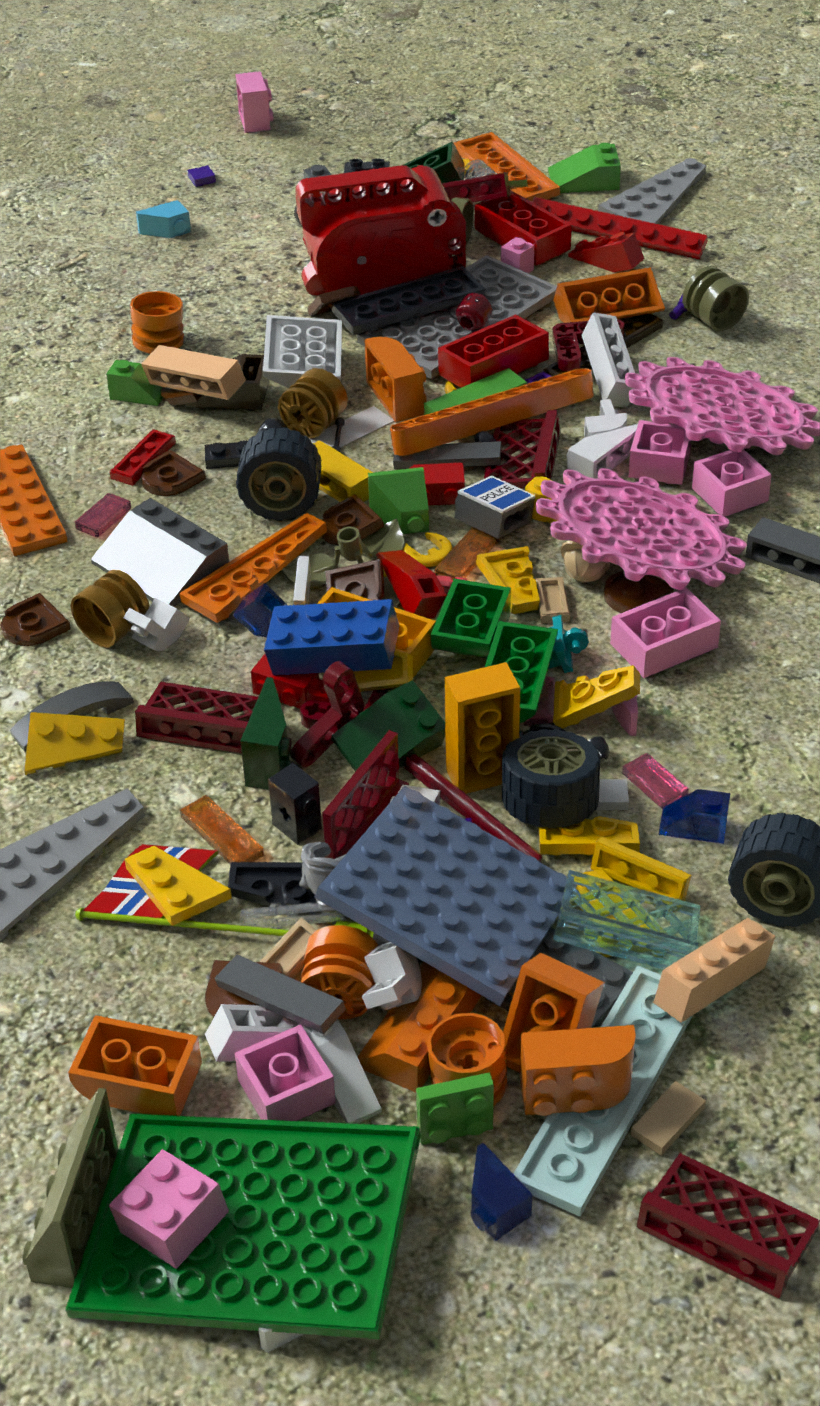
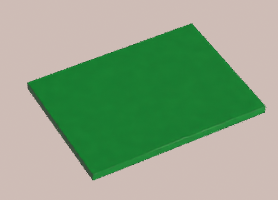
[65,1114,421,1339]

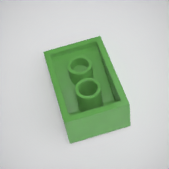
[548,143,621,193]

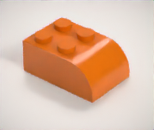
[365,337,427,422]
[503,953,605,1073]
[68,1015,202,1116]
[520,1025,636,1116]

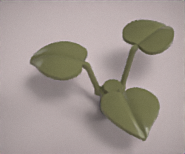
[282,519,405,608]

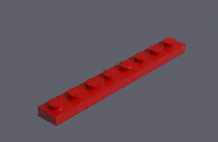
[533,197,708,260]

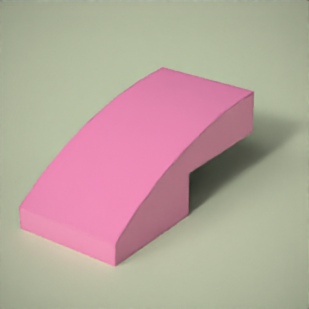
[612,695,638,736]

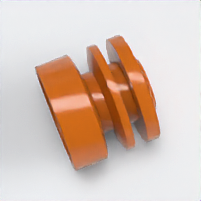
[130,291,184,354]
[301,925,378,1019]
[427,1013,508,1106]

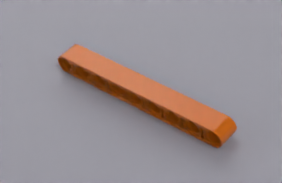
[390,369,594,456]

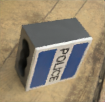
[454,476,535,539]

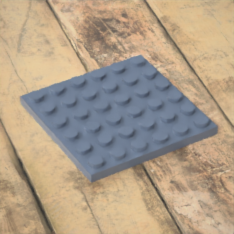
[314,786,577,1006]

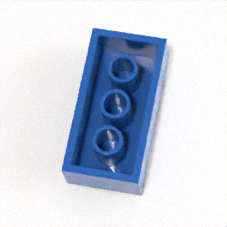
[264,599,399,675]

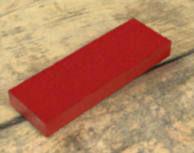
[109,429,176,486]

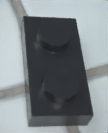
[204,440,248,469]

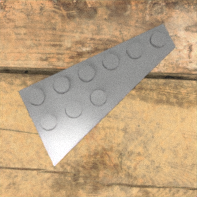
[598,158,706,224]
[0,788,145,942]

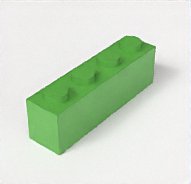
[424,368,527,415]

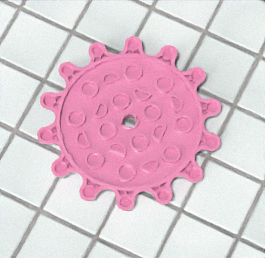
[625,357,820,455]
[536,468,747,590]

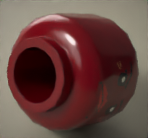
[456,293,492,330]

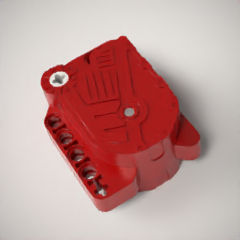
[295,165,466,296]

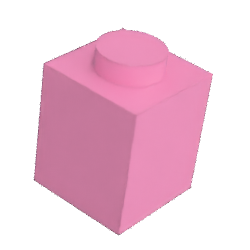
[501,237,534,273]

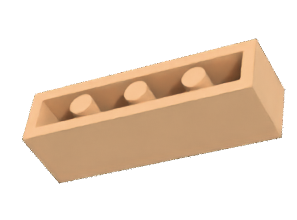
[141,345,246,400]
[653,918,776,1023]

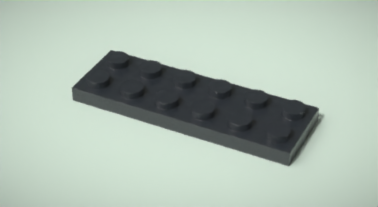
[332,266,485,335]

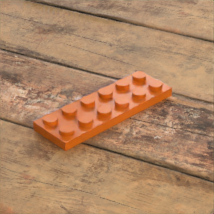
[454,132,560,202]
[0,444,68,556]

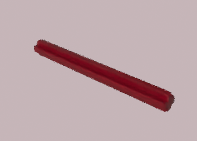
[405,754,543,863]

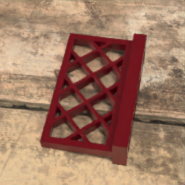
[443,172,528,203]
[484,410,561,488]
[135,681,259,754]
[322,730,409,859]
[636,1153,820,1299]

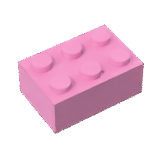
[610,588,721,678]

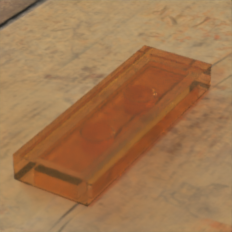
[434,527,501,580]
[180,795,264,864]

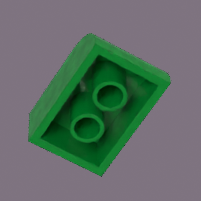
[431,579,511,658]

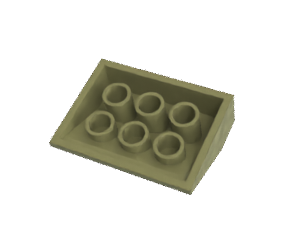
[22,1088,118,1288]

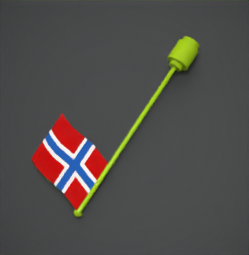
[75,844,374,938]

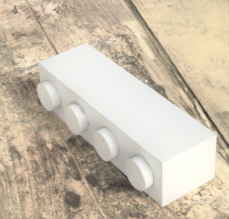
[582,312,635,408]

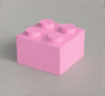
[235,71,273,133]
[628,420,692,485]
[692,450,772,517]
[235,1025,336,1121]
[109,1149,229,1269]

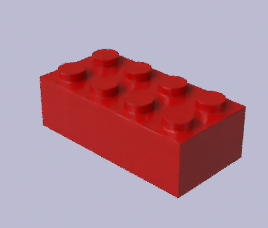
[475,190,572,266]
[438,314,549,388]

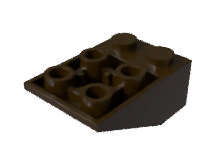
[185,354,270,411]

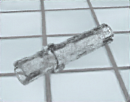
[240,903,345,929]

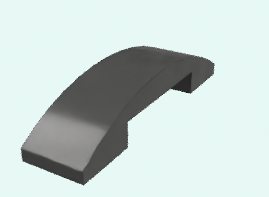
[10,681,134,752]

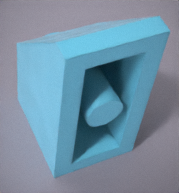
[136,200,191,238]

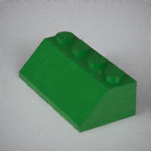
[485,621,558,724]

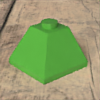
[106,360,163,406]
[368,467,429,534]

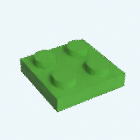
[416,1072,494,1145]

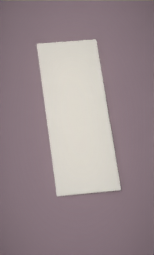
[309,406,395,447]

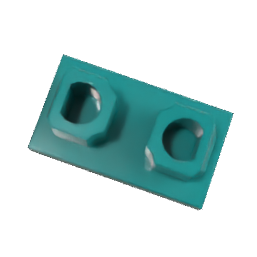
[548,615,589,673]

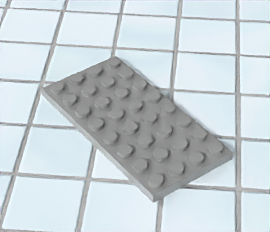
[357,255,557,379]

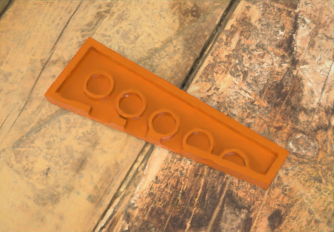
[179,513,327,623]

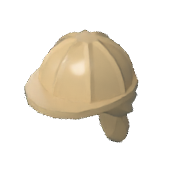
[561,541,610,583]

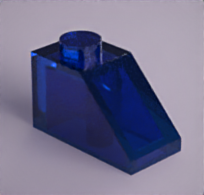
[233,583,289,638]
[659,789,731,844]
[470,1143,533,1241]

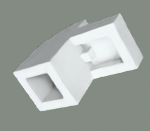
[584,399,627,438]
[123,598,190,651]
[362,942,422,1010]

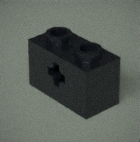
[268,763,322,845]

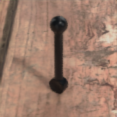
[332,417,345,453]

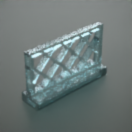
[553,870,701,970]

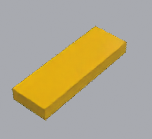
[590,837,691,908]

